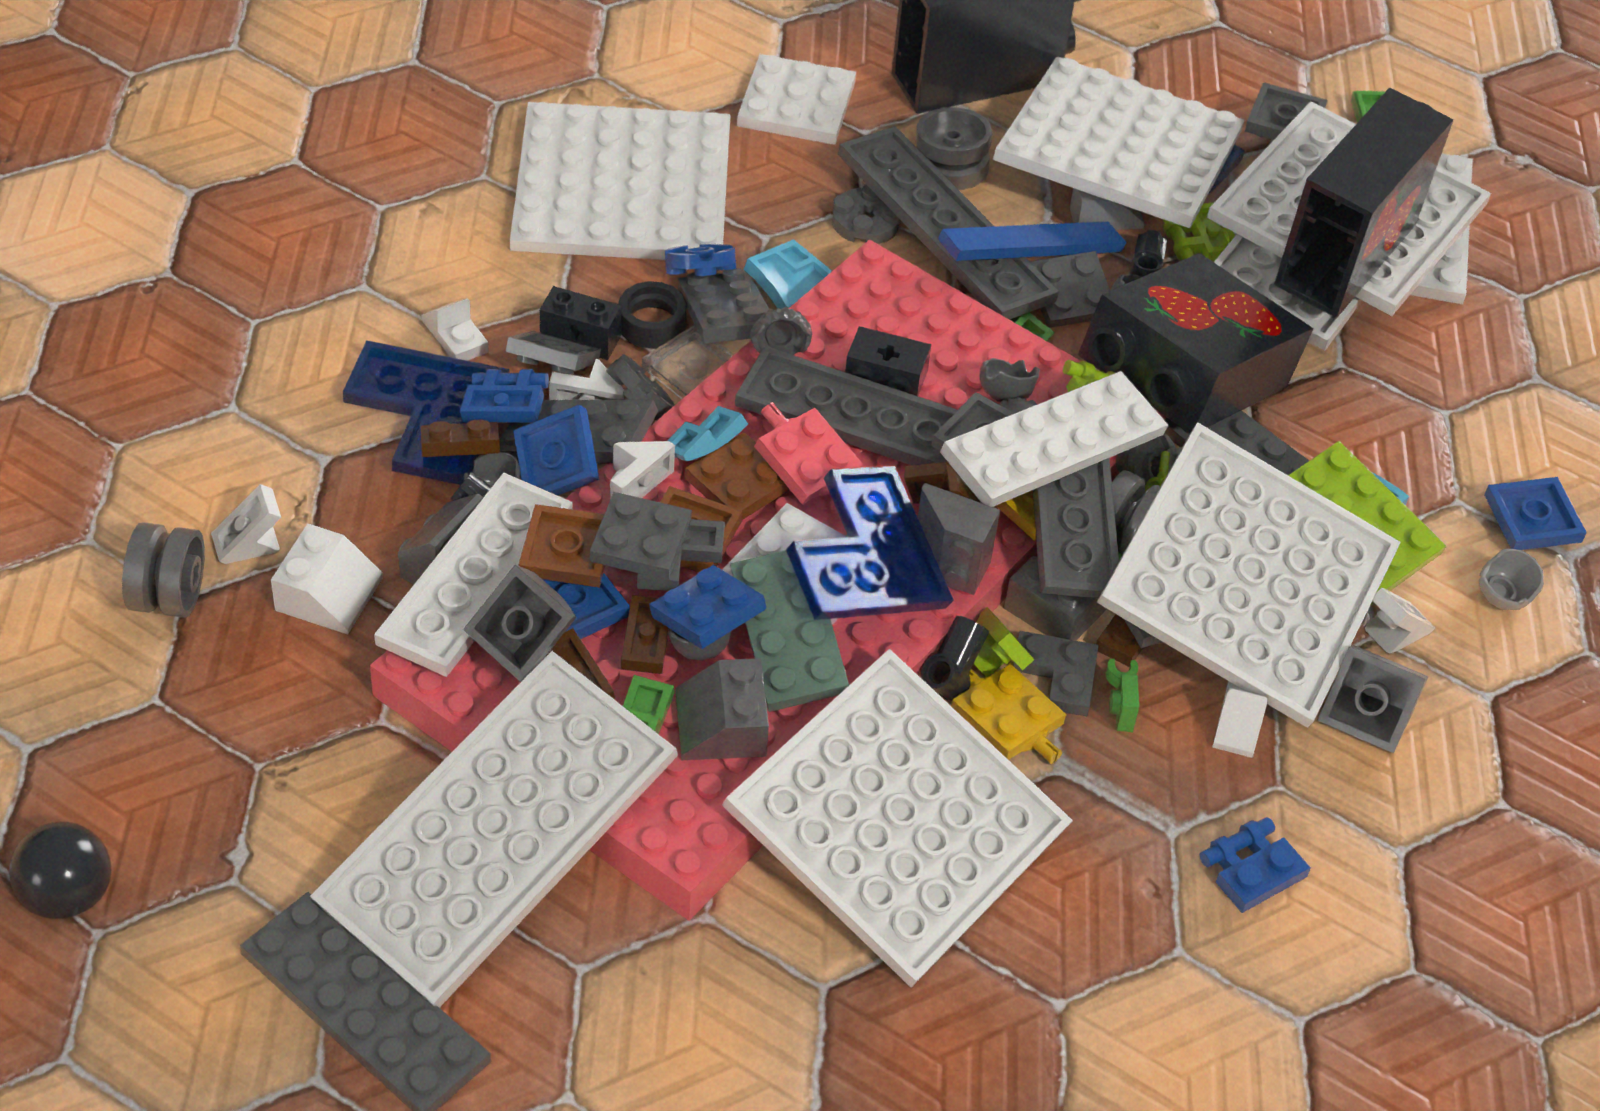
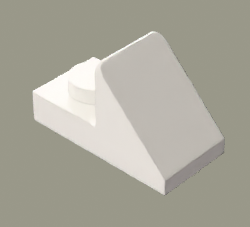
[421,298,489,365]
[549,359,624,400]
[610,441,675,500]
[211,484,281,564]
[1365,588,1435,654]
[1213,681,1268,758]

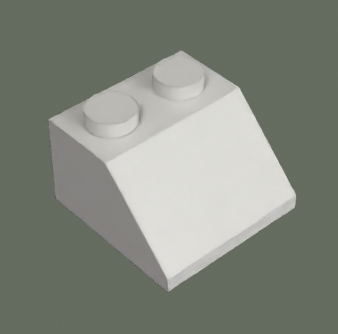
[271,524,383,635]

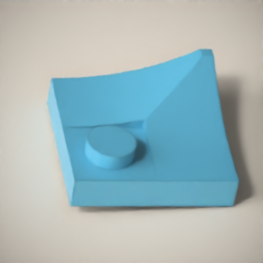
[743,239,832,309]

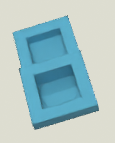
[667,406,748,461]

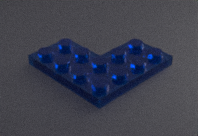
[343,340,510,485]
[786,466,954,620]

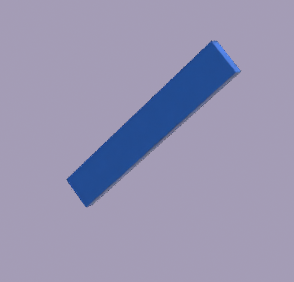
[938,221,1126,261]

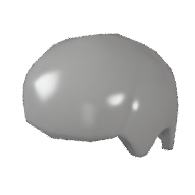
[1478,548,1544,610]

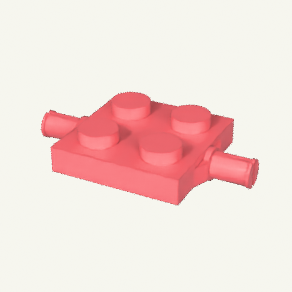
[754,402,863,512]

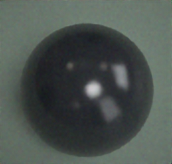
[9,822,111,919]

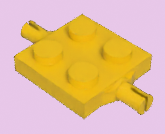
[951,664,1066,764]

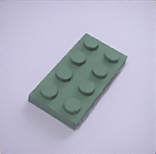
[730,545,849,712]

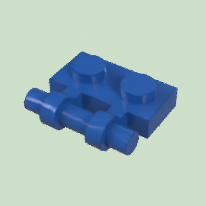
[460,369,549,423]
[1199,817,1311,913]

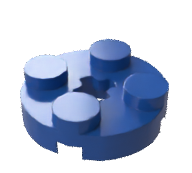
[665,244,736,276]

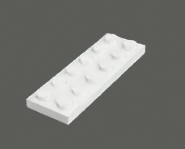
[940,371,1168,507]
[374,473,573,677]

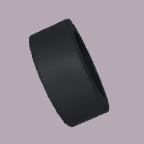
[619,281,687,349]

